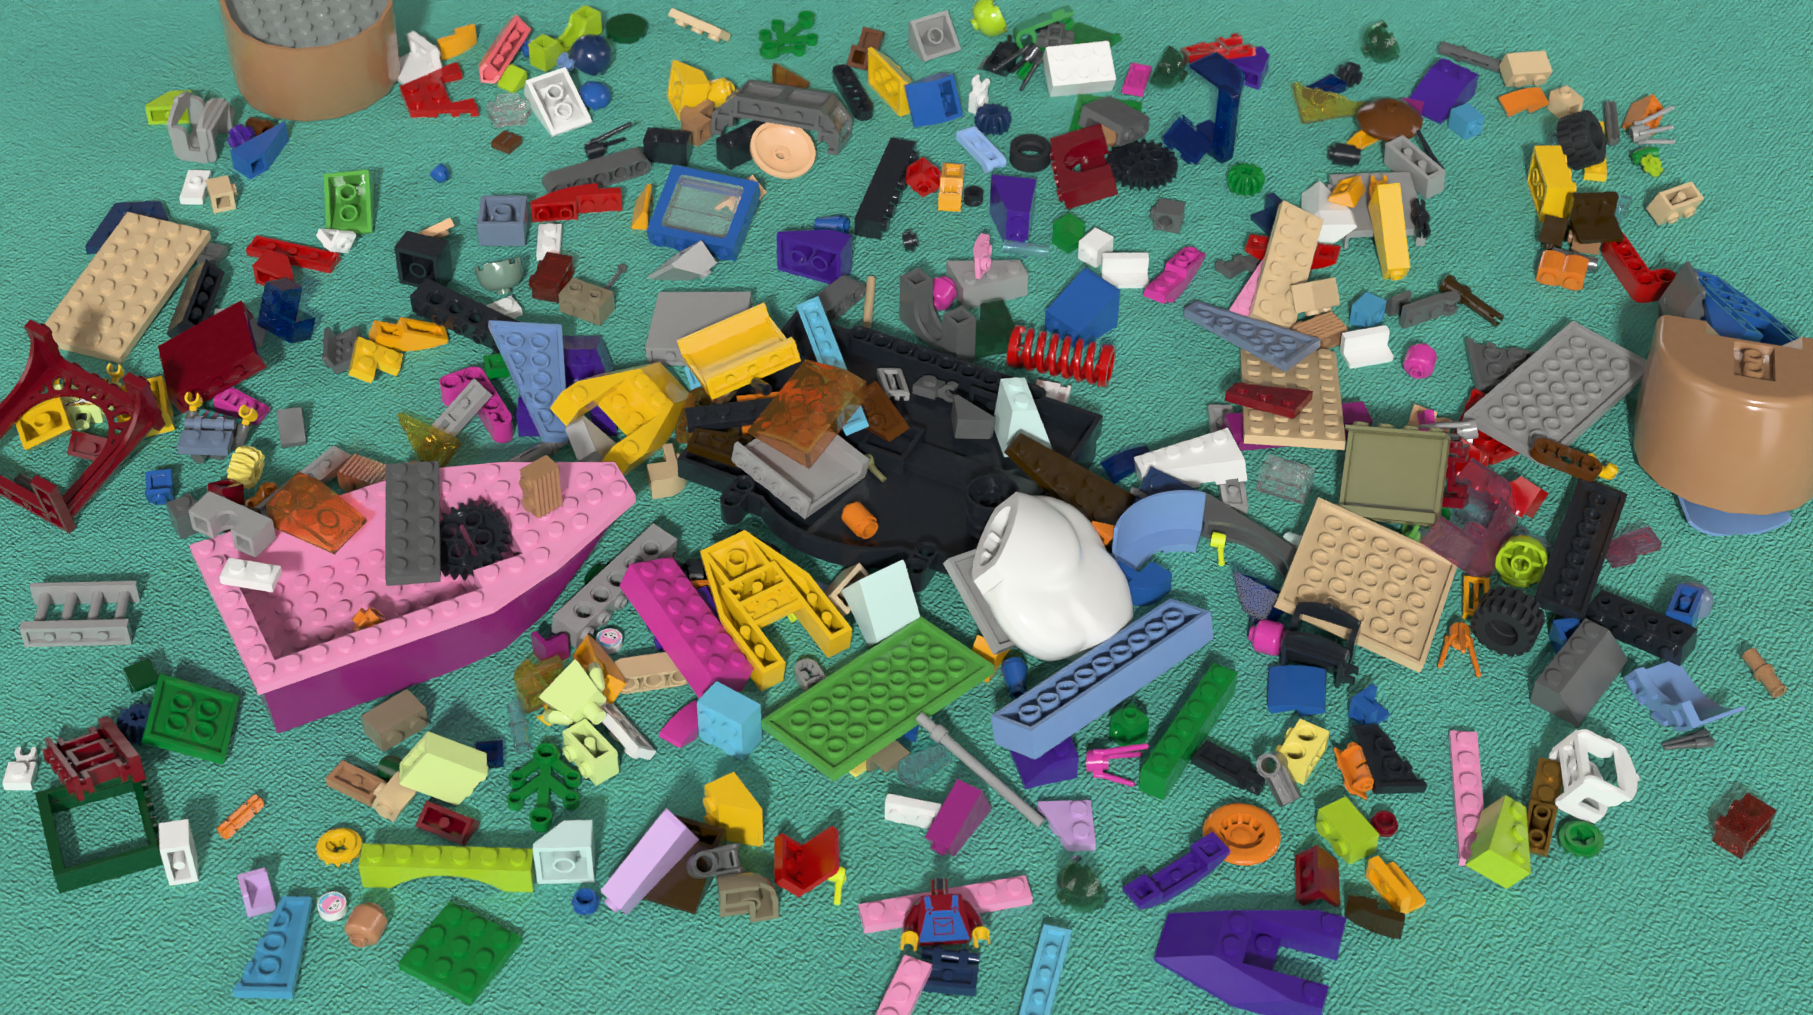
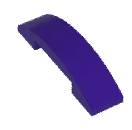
[1122,832,1230,910]

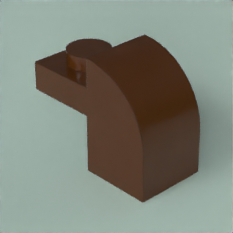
[846,26,885,72]

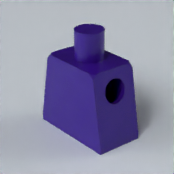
[1222,46,1270,90]

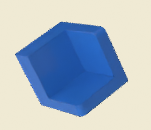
[1549,618,1581,655]
[1348,684,1389,725]

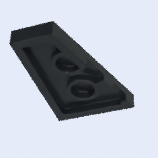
[1349,724,1428,794]

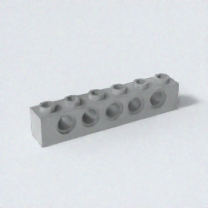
[552,523,677,648]

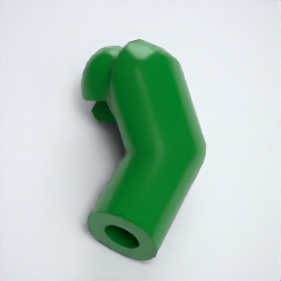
[1631,147,1659,165]

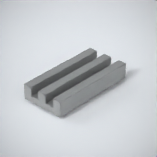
[877,368,910,401]

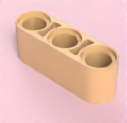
[614,652,688,694]

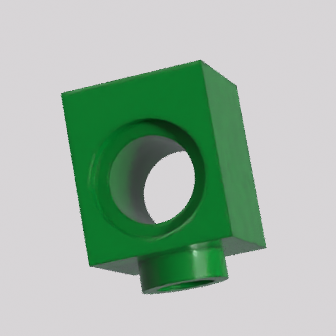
[1109,703,1149,747]

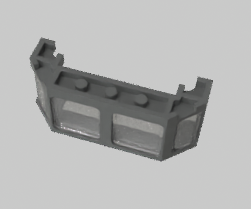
[711,79,853,156]

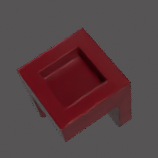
[208,478,245,505]

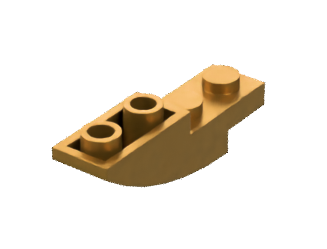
[1527,757,1563,857]

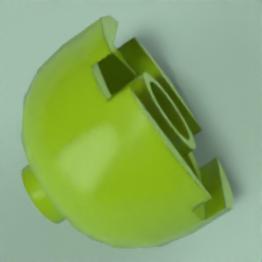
[970,0,1008,37]
[1495,535,1548,588]

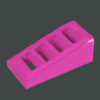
[213,387,271,426]

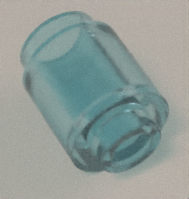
[1453,495,1492,528]

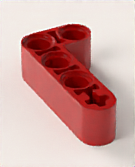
[1601,232,1676,303]

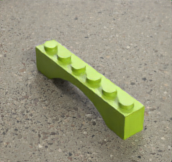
[358,843,536,892]

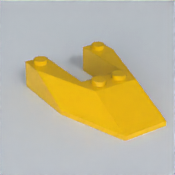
[550,362,692,476]
[700,530,852,692]

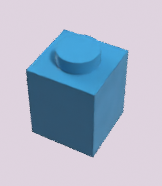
[1448,103,1485,140]

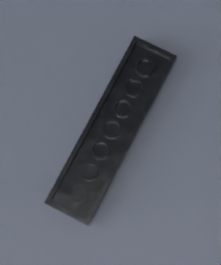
[1533,478,1628,623]

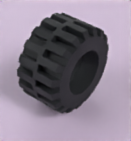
[1557,110,1606,170]
[1471,586,1545,657]

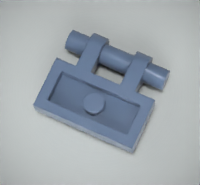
[177,416,236,456]

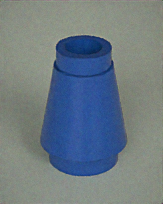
[814,215,849,234]
[1001,657,1027,699]

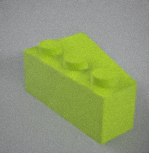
[1465,795,1531,889]

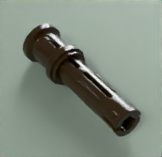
[1439,275,1504,327]

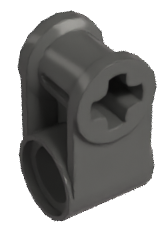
[686,843,745,879]

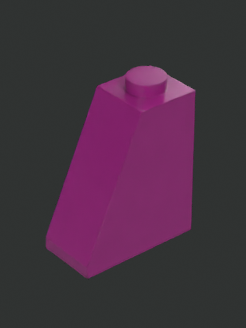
[925,779,992,857]

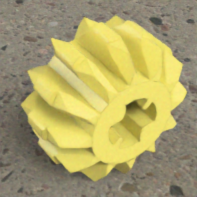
[227,445,265,489]

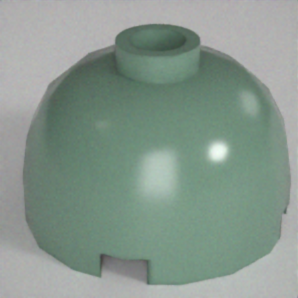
[474,257,522,295]

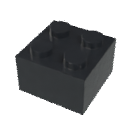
[394,231,454,288]

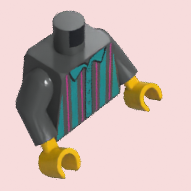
[184,392,258,464]

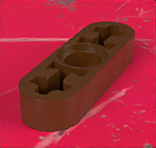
[1530,438,1602,482]

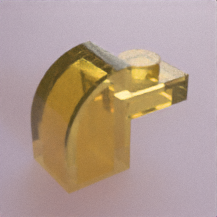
[514,655,563,714]

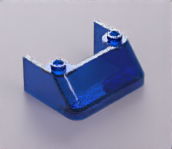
[1183,51,1245,164]

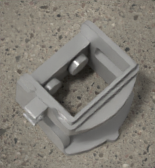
[167,91,235,163]

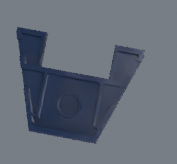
[85,201,168,254]

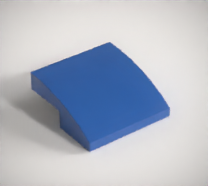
[1268,665,1327,717]

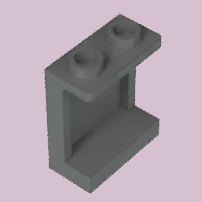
[1078,96,1150,146]

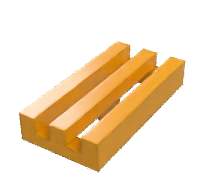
[1462,575,1490,619]

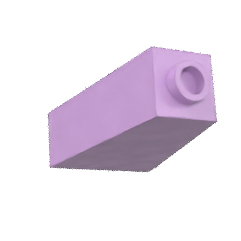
[600,809,699,915]

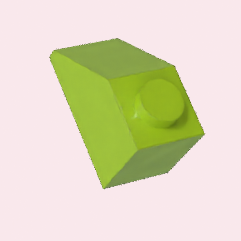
[145,90,193,125]

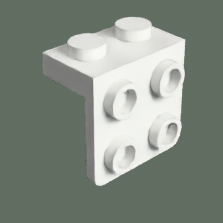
[397,31,442,85]

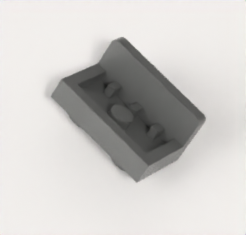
[322,325,362,374]

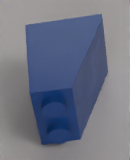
[1045,268,1120,349]

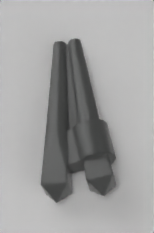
[1662,729,1716,750]

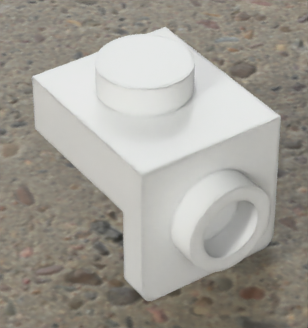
[316,228,356,253]

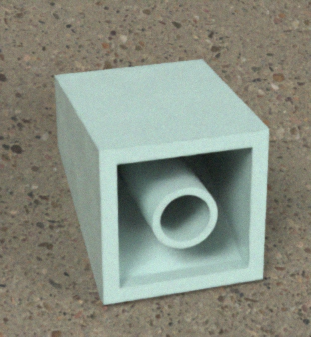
[994,377,1053,457]
[841,560,920,647]

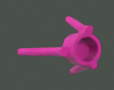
[1086,743,1149,787]

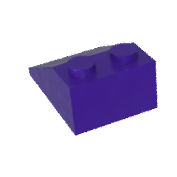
[1409,58,1479,125]
[777,230,852,284]

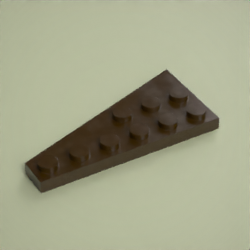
[1004,433,1136,554]

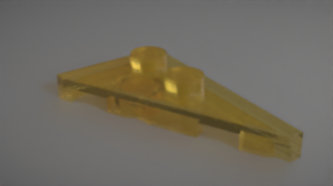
[1292,82,1366,124]
[397,412,462,468]

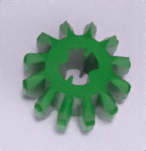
[1227,162,1265,198]

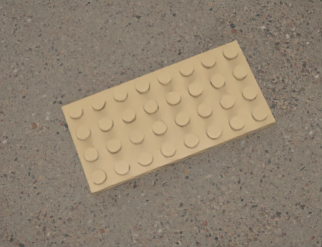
[45,212,211,364]
[1240,348,1346,450]

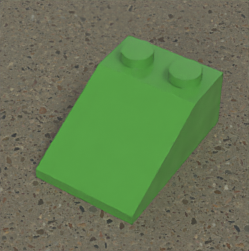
[324,170,375,235]

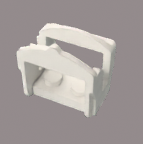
[1549,729,1640,823]

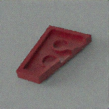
[1225,383,1313,419]

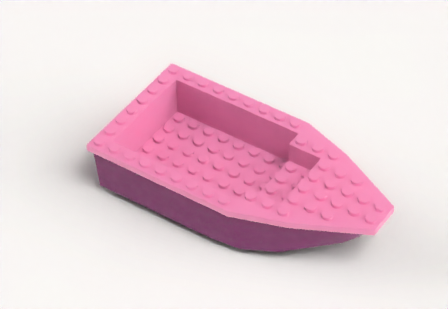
[189,462,636,734]

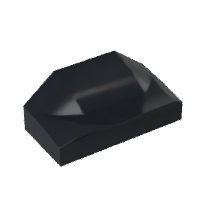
[977,41,1019,78]

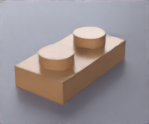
[325,760,387,807]

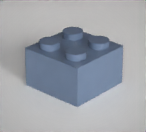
[477,196,529,246]

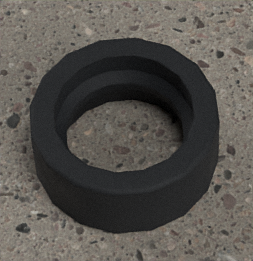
[1009,134,1051,173]

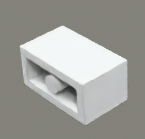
[159,819,199,886]

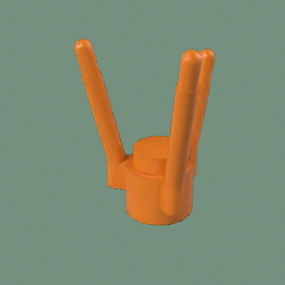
[1437,622,1481,677]

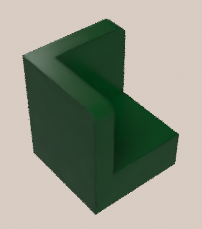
[123,658,159,693]

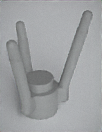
[1629,105,1676,145]
[1420,419,1479,444]

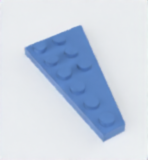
[488,320,569,443]

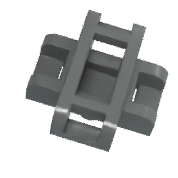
[1037,23,1075,49]

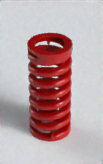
[1007,325,1116,388]

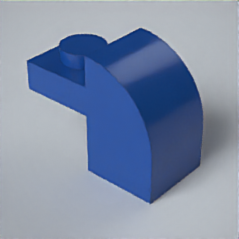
[1117,560,1173,606]

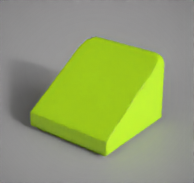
[497,64,527,94]

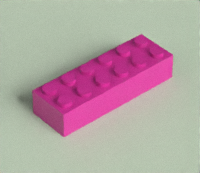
[619,557,754,699]

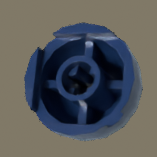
[568,34,612,76]

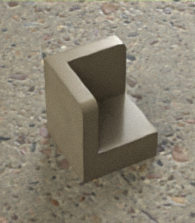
[866,740,910,774]

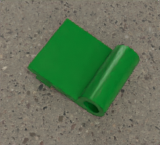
[1012,4,1074,49]
[1070,22,1123,47]

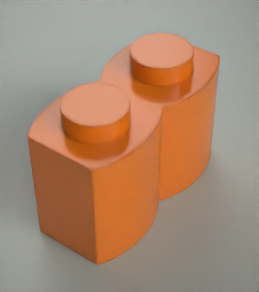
[1536,250,1589,290]

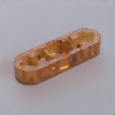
[675,388,711,444]

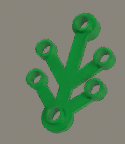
[759,11,818,60]
[507,742,581,832]

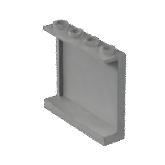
[1325,172,1426,249]
[645,292,754,366]
[731,403,870,519]

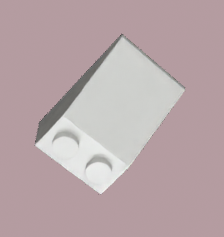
[524,67,592,137]

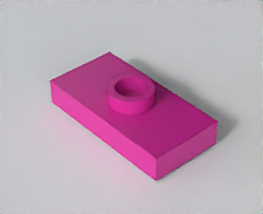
[1122,63,1152,97]

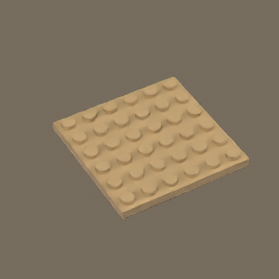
[1274,497,1459,673]

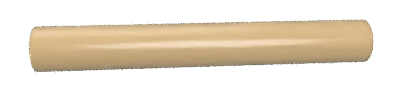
[862,276,876,328]

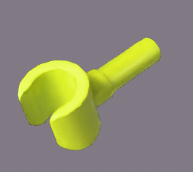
[1210,532,1226,566]
[828,866,846,905]

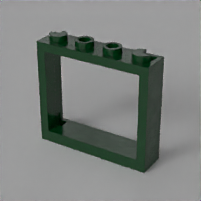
[35,776,163,894]

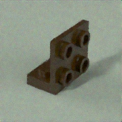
[1567,191,1624,244]

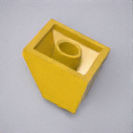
[667,60,711,121]

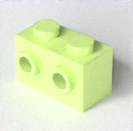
[563,718,619,786]

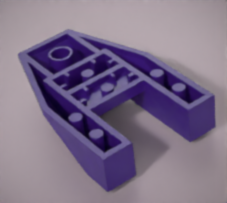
[516,336,618,436]
[1154,910,1347,1015]

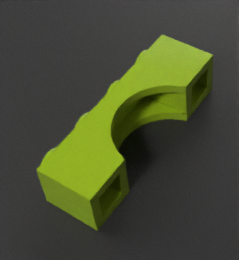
[528,5,602,72]

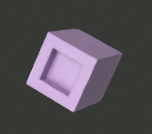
[237,868,276,918]

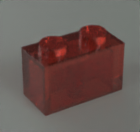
[529,252,575,303]

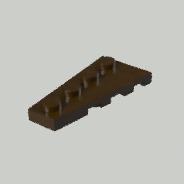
[686,428,753,469]

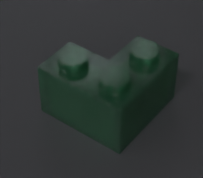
[975,300,1015,359]

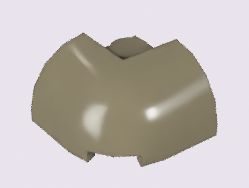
[716,872,779,923]

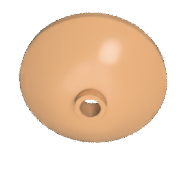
[750,122,816,179]

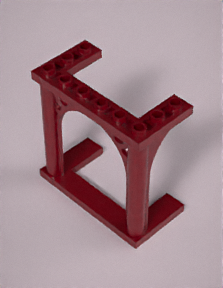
[0,319,166,534]

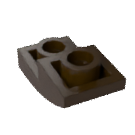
[1345,895,1405,940]

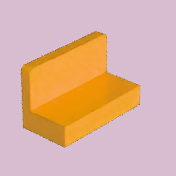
[1365,856,1426,914]

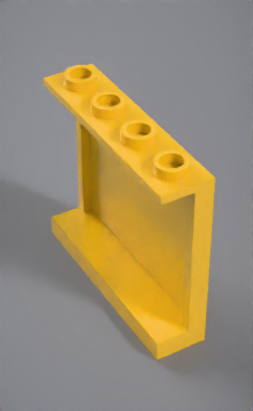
[676,303,801,400]

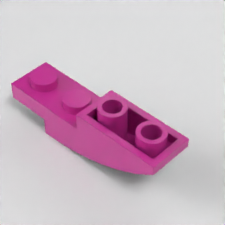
[1143,246,1206,304]

